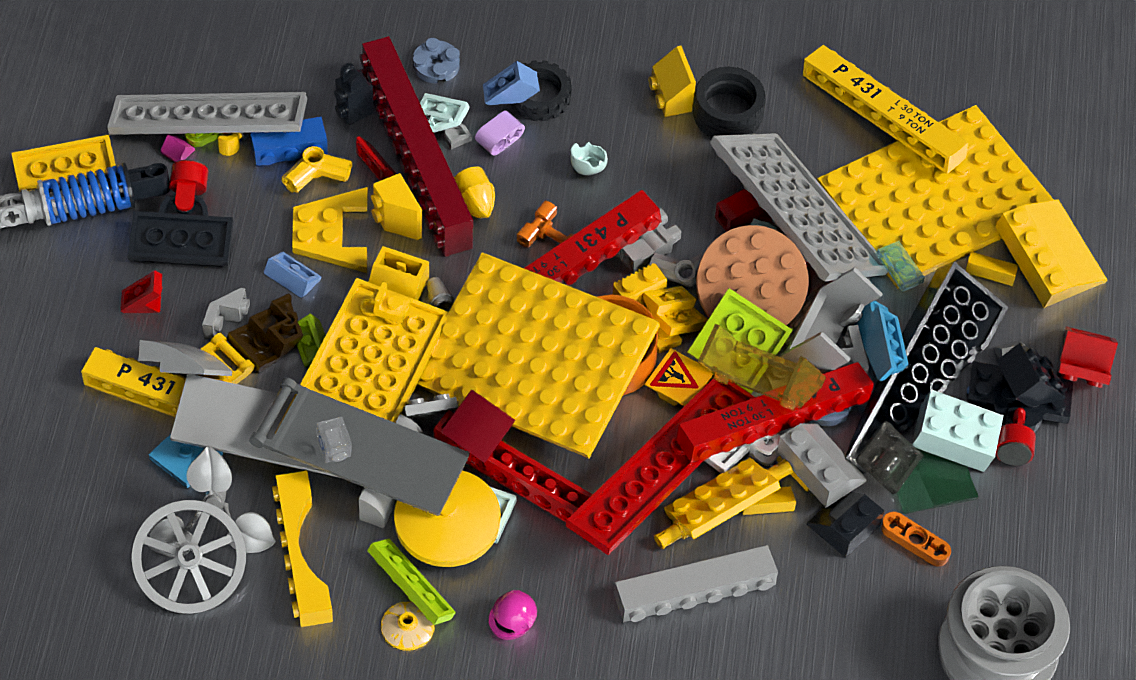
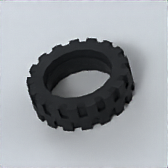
[510,60,572,121]

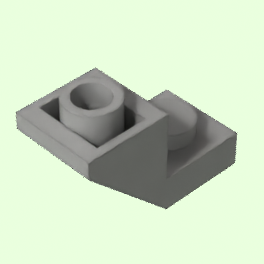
[202,288,250,339]

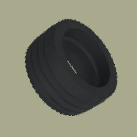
[693,66,766,138]

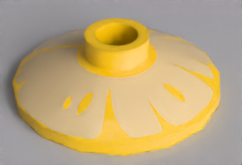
[381,601,434,651]

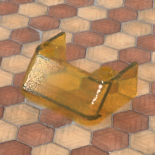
[698,324,826,411]

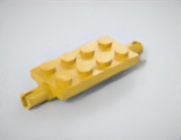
[654,458,793,550]

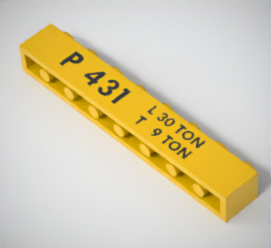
[803,45,968,174]
[81,347,186,417]

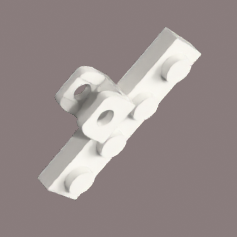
[704,433,780,473]

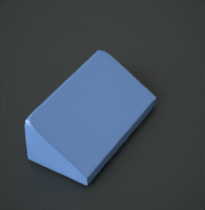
[264,252,321,298]

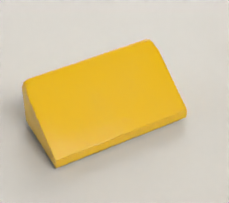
[965,252,1018,286]
[742,486,796,515]

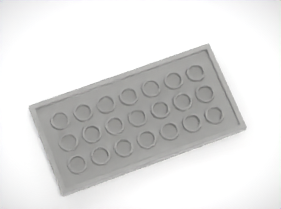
[710,133,891,281]

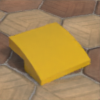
[642,286,708,336]

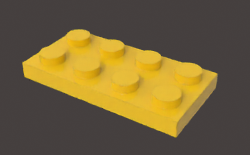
[11,135,116,192]

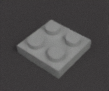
[402,394,458,419]

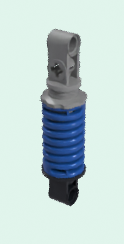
[0,162,171,228]

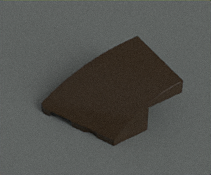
[227,293,303,373]

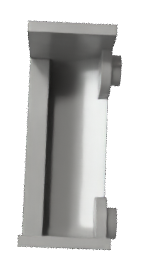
[775,267,882,376]

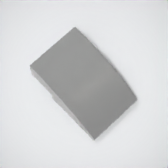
[138,340,232,376]

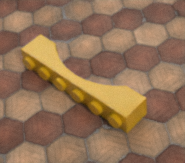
[272,471,333,627]

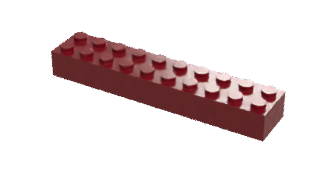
[359,36,473,257]

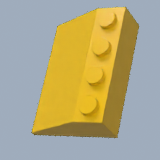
[995,199,1107,308]

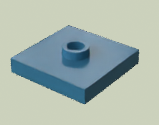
[148,434,223,488]

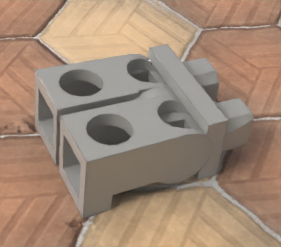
[616,208,681,274]

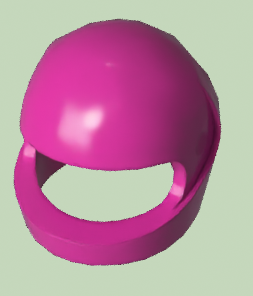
[489,590,537,640]

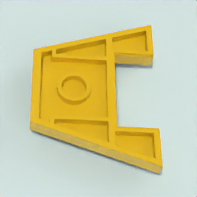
[292,187,368,273]

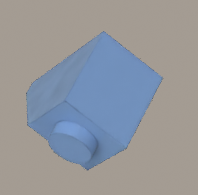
[483,61,540,105]

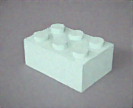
[912,390,1004,472]

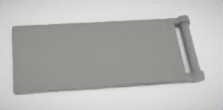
[170,374,340,478]

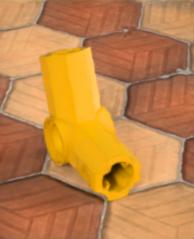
[281,146,352,193]

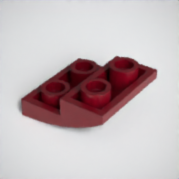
[441,389,515,463]

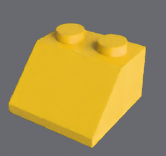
[648,46,696,117]
[371,173,422,240]

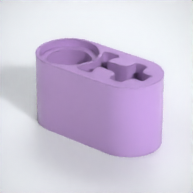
[475,111,525,156]

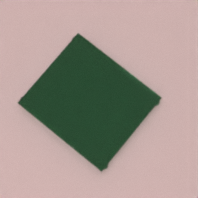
[884,448,979,514]

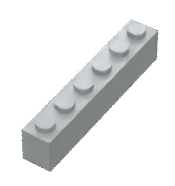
[614,545,778,622]

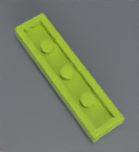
[367,538,456,625]

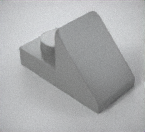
[838,325,869,373]

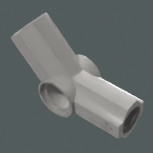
[649,251,706,288]

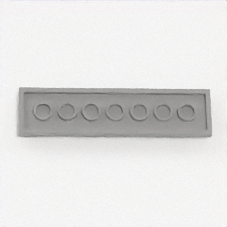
[107,92,307,135]

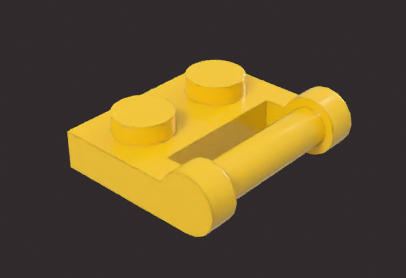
[197,333,255,384]

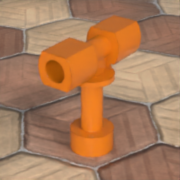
[517,200,574,248]

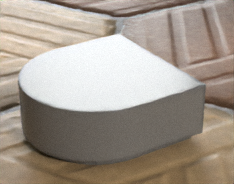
[444,123,472,150]

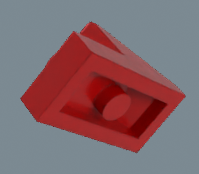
[120,270,162,313]

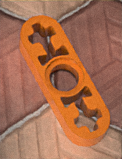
[881,512,951,567]

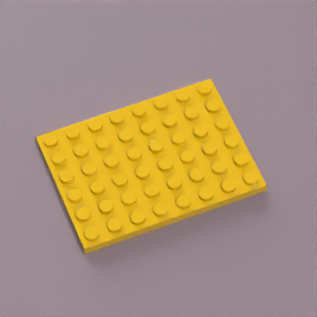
[817,105,1054,289]
[416,252,660,458]

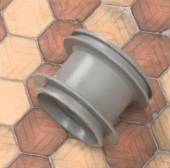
[938,566,1070,680]

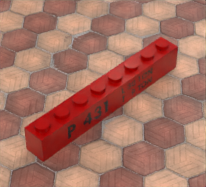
[524,190,662,286]
[676,362,874,463]

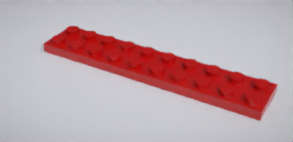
[566,373,755,555]

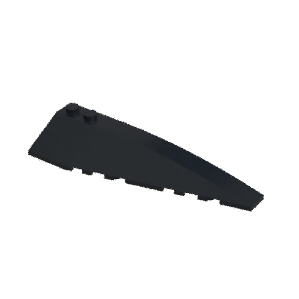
[845,262,1008,474]

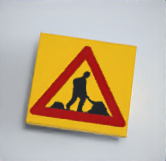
[645,348,715,406]

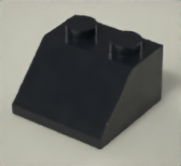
[807,492,885,558]

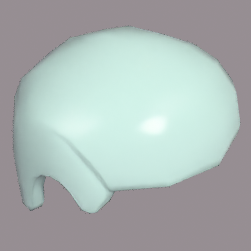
[570,142,608,176]

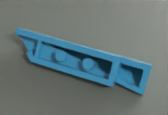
[854,301,909,381]

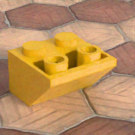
[368,246,429,300]

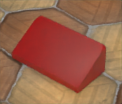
[356,136,397,181]

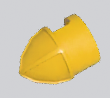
[454,166,495,218]

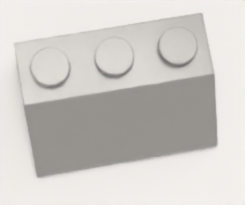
[777,423,867,508]

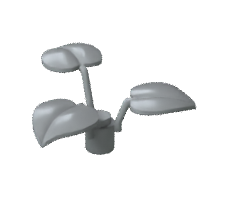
[148,445,276,557]

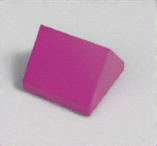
[160,135,195,162]

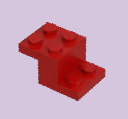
[1057,326,1118,388]

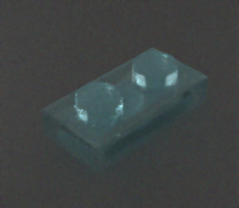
[877,241,925,292]

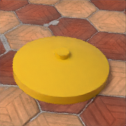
[394,471,501,567]

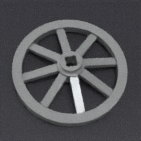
[132,500,246,614]

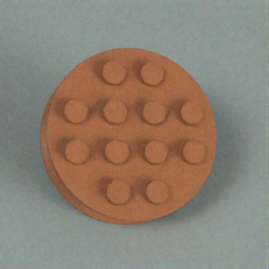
[696,225,808,325]

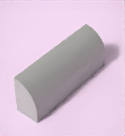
[359,415,424,528]

